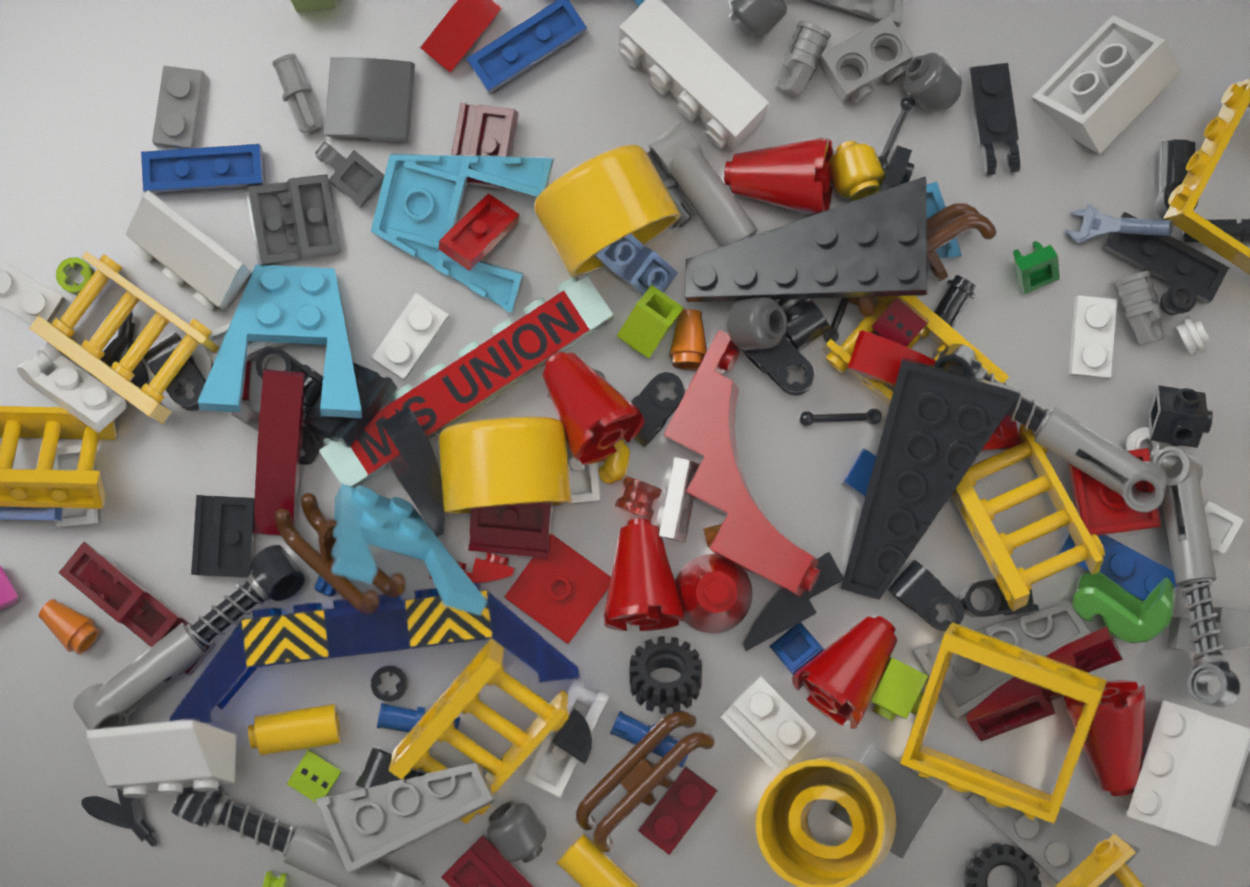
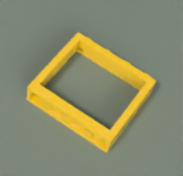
[1164,79,1250,275]
[900,622,1107,824]

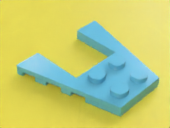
[371,154,555,312]
[198,265,362,418]
[332,484,487,615]

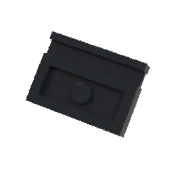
[303,362,397,448]
[191,495,255,578]

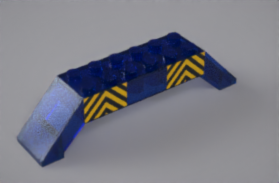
[169,583,581,723]

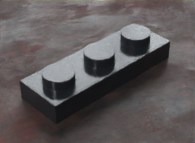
[1104,211,1230,304]

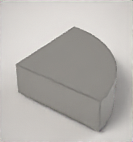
[231,403,259,431]

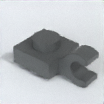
[315,141,384,207]

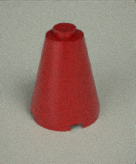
[724,138,834,215]
[542,352,645,465]
[604,518,684,631]
[675,554,753,634]
[792,616,898,729]
[1064,680,1146,796]

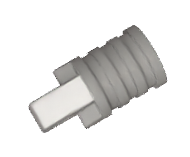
[776,21,831,95]
[1115,270,1164,345]

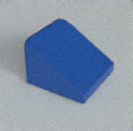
[841,448,876,498]
[769,622,824,676]

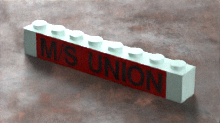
[319,275,613,488]

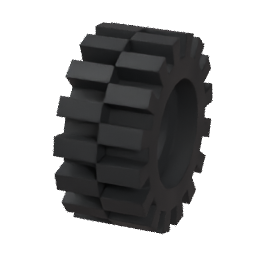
[629,636,702,714]
[964,843,1041,887]

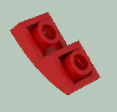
[420,0,503,73]
[847,330,936,387]
[429,553,516,584]

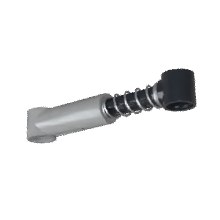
[648,122,831,351]
[934,344,1167,512]
[1152,447,1240,707]
[73,545,305,730]
[171,785,426,887]

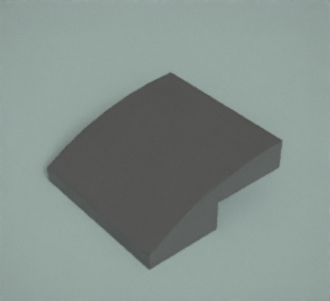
[324,57,415,141]
[245,174,341,265]
[830,745,945,859]

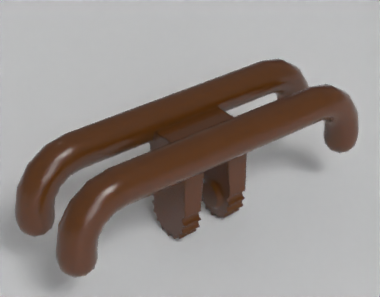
[848,203,997,317]
[275,493,406,615]
[576,710,715,852]

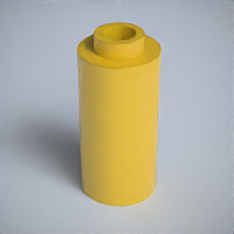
[248,703,341,756]
[556,833,640,887]

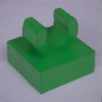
[1013,241,1060,295]

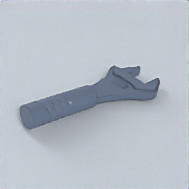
[1065,204,1173,244]

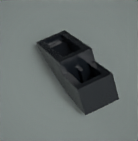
[382,406,445,538]
[740,552,844,651]

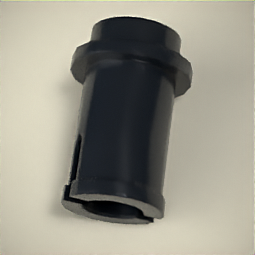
[934,275,976,328]
[1160,282,1197,316]

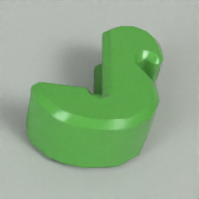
[1072,571,1176,644]

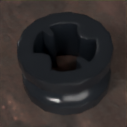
[371,666,408,702]

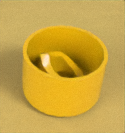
[534,144,681,277]
[439,417,572,514]
[756,756,896,887]

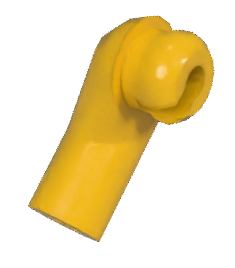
[598,439,630,484]

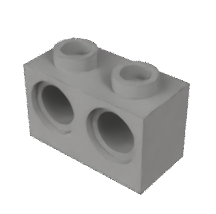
[818,16,913,103]

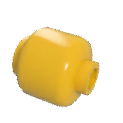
[829,141,885,201]

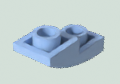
[593,233,678,296]

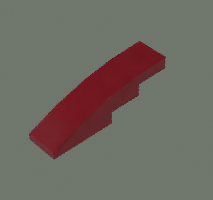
[254,369,305,536]
[58,542,216,675]
[966,626,1123,742]

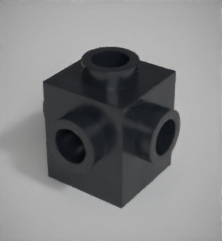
[1148,385,1213,448]

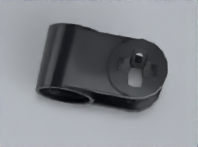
[143,333,206,411]
[741,334,814,396]
[256,348,323,415]
[631,372,685,448]
[888,560,964,631]
[958,579,1039,618]

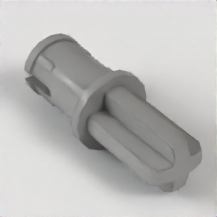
[272,54,321,133]

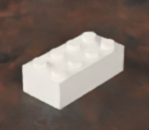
[619,0,769,152]

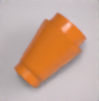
[669,309,707,370]
[38,599,100,655]

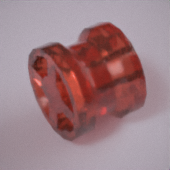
[615,476,662,520]

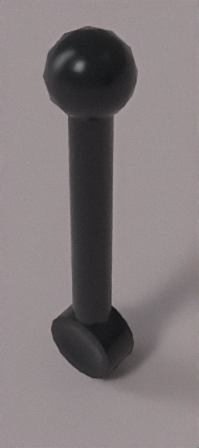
[878,97,915,171]
[823,298,849,342]
[799,408,882,426]

